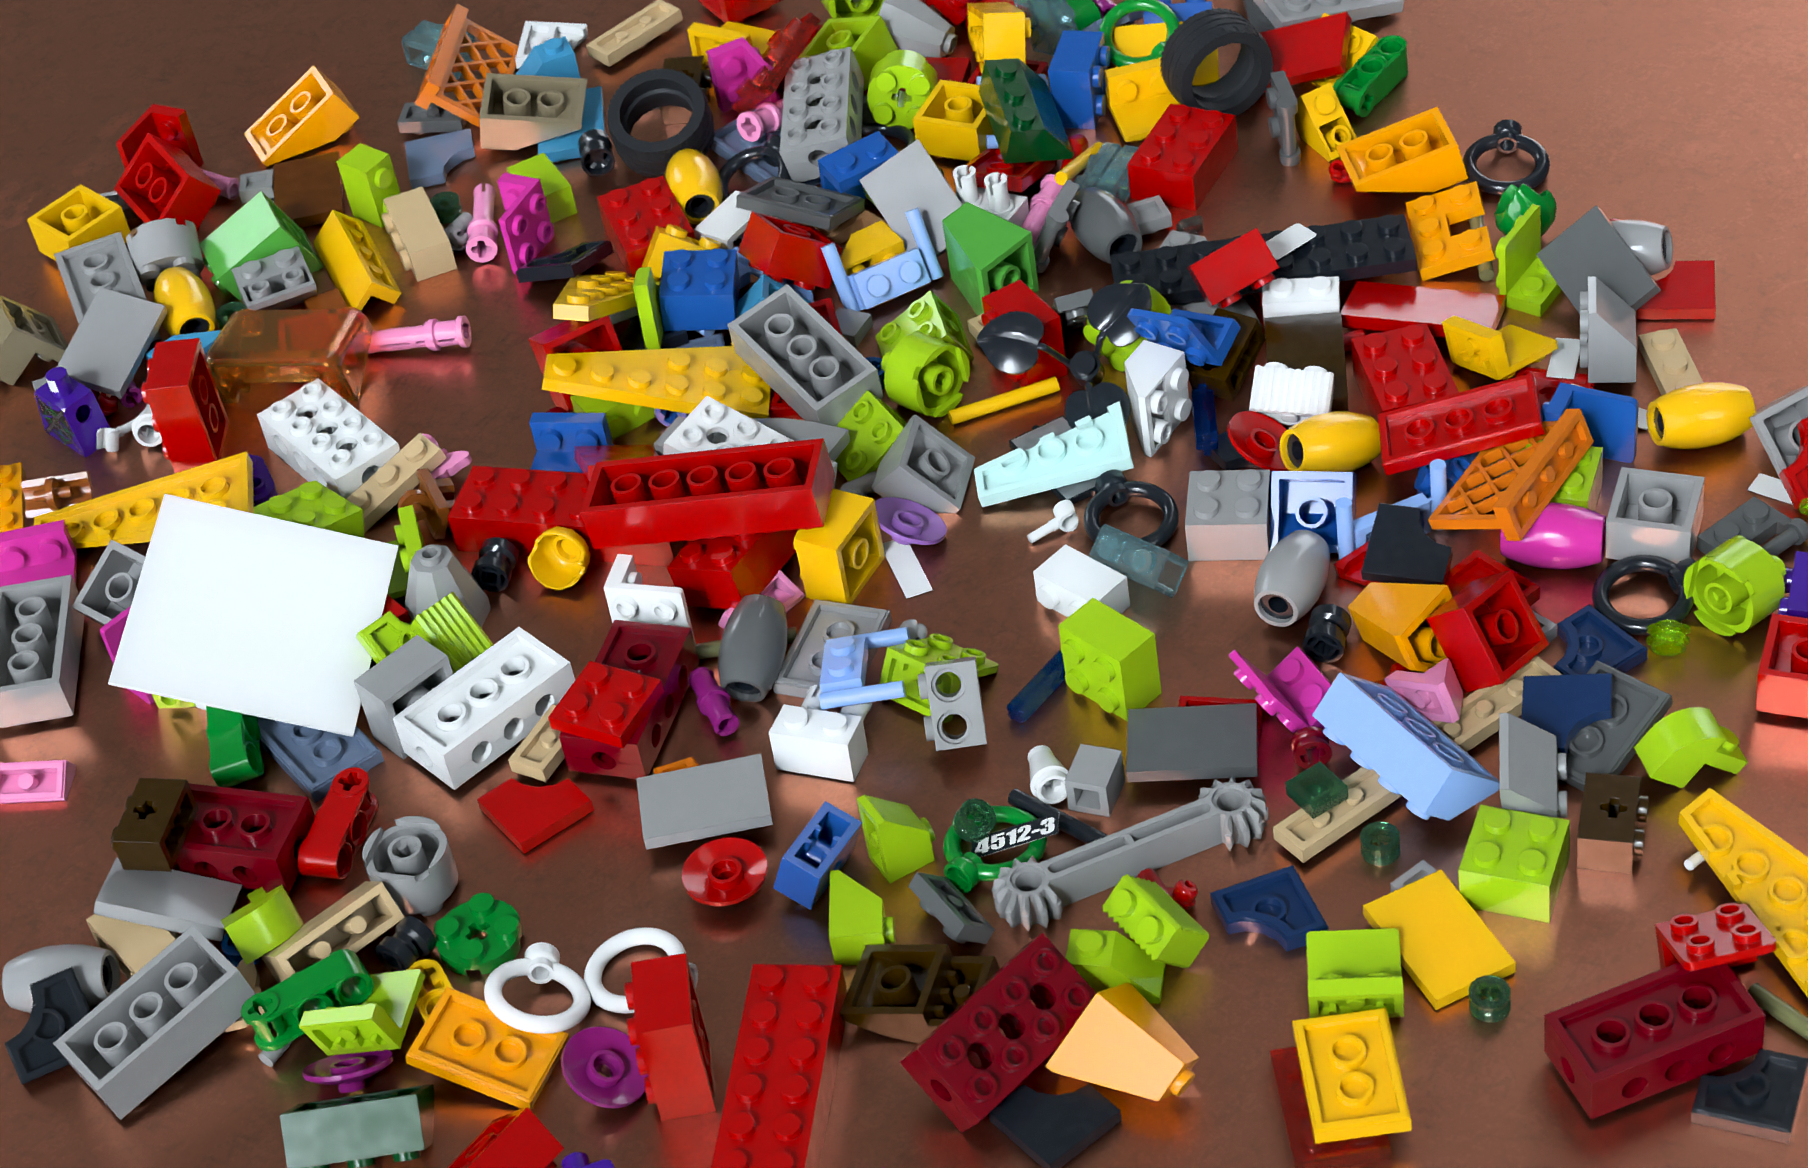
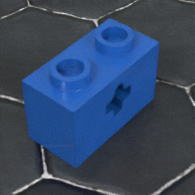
[773,801,862,910]

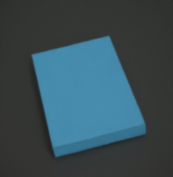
[538,86,606,163]

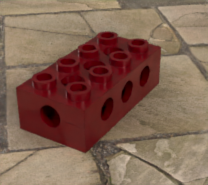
[559,620,699,779]
[172,783,315,894]
[899,932,1096,1133]
[1544,962,1765,1120]

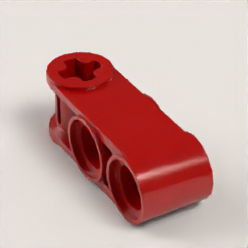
[298,767,379,880]

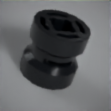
[578,129,615,177]
[471,537,519,592]
[1303,604,1352,663]
[375,916,437,972]

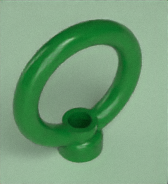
[1099,0,1180,67]
[943,805,1047,893]

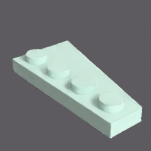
[974,401,1134,507]

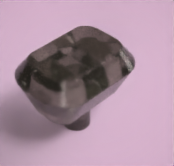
[1176,215,1204,235]

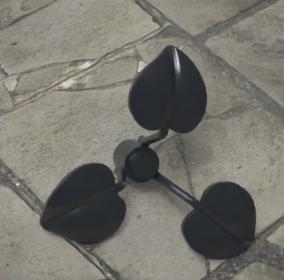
[977,283,1152,429]

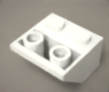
[1124,340,1192,457]

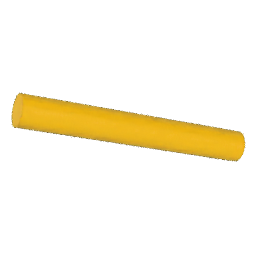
[1055,142,1105,185]
[948,377,1060,425]

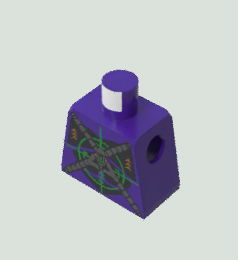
[34,367,110,458]

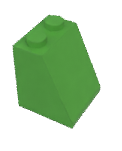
[200,191,323,300]
[942,202,1039,316]

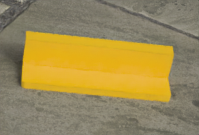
[313,210,401,317]

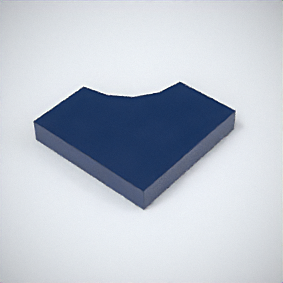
[1554,604,1648,675]
[1521,673,1613,756]
[1210,865,1329,952]

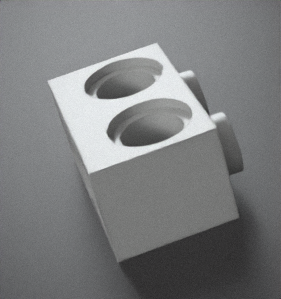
[918,656,987,751]

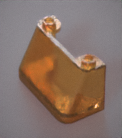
[205,307,373,403]

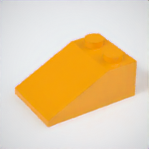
[244,66,359,166]
[1336,106,1468,192]

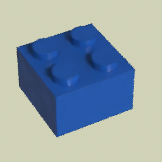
[1048,30,1111,129]
[659,248,740,331]

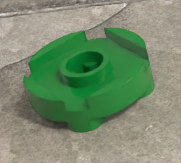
[434,892,524,975]

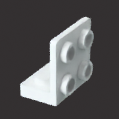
[603,554,696,644]

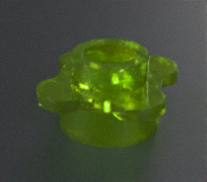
[1646,620,1690,656]

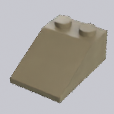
[479,73,587,150]

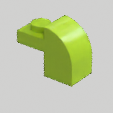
[1634,707,1748,788]
[221,885,304,965]

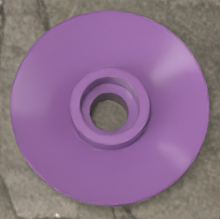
[875,497,947,545]

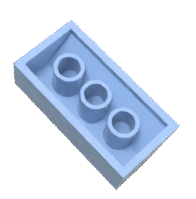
[1312,672,1500,820]

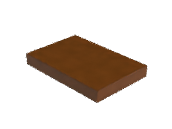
[273,151,345,228]

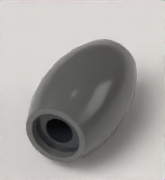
[1070,187,1142,264]
[718,594,788,702]

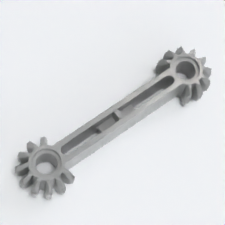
[992,776,1269,932]

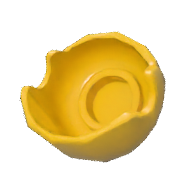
[528,526,591,591]

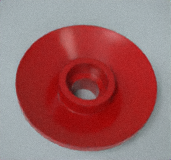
[1227,411,1289,471]
[681,837,768,906]

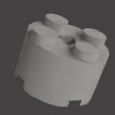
[126,218,204,292]
[362,816,459,916]

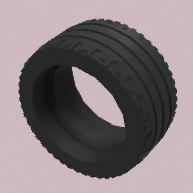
[1160,8,1273,116]
[607,68,714,178]

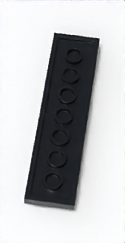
[1110,214,1417,305]

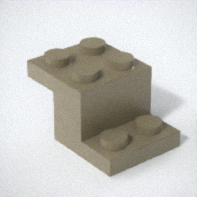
[0,295,68,385]

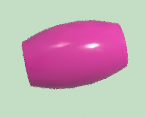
[1500,502,1606,570]

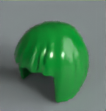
[1494,183,1557,236]

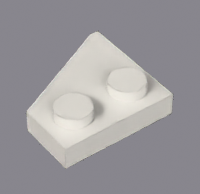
[516,21,588,69]

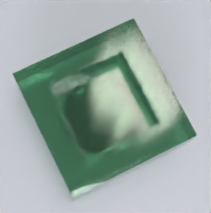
[1285,762,1349,819]

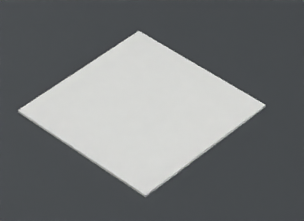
[108,494,398,737]

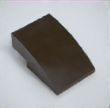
[1264,312,1349,412]
[840,944,1000,1044]

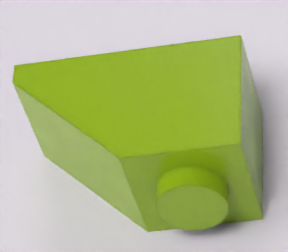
[856,795,936,883]
[829,870,896,966]
[1066,929,1166,1004]

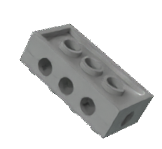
[780,47,864,182]
[54,232,161,342]

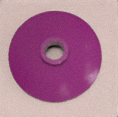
[561,1026,648,1108]
[302,1050,393,1093]

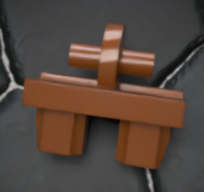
[397,468,456,539]
[21,471,94,519]

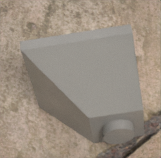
[1749,385,1808,488]
[872,414,975,513]

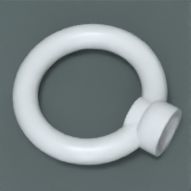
[584,927,698,1013]
[484,942,591,1034]

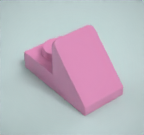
[1384,658,1463,723]

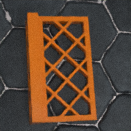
[415,3,519,128]
[1428,408,1594,541]

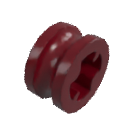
[1290,726,1332,769]

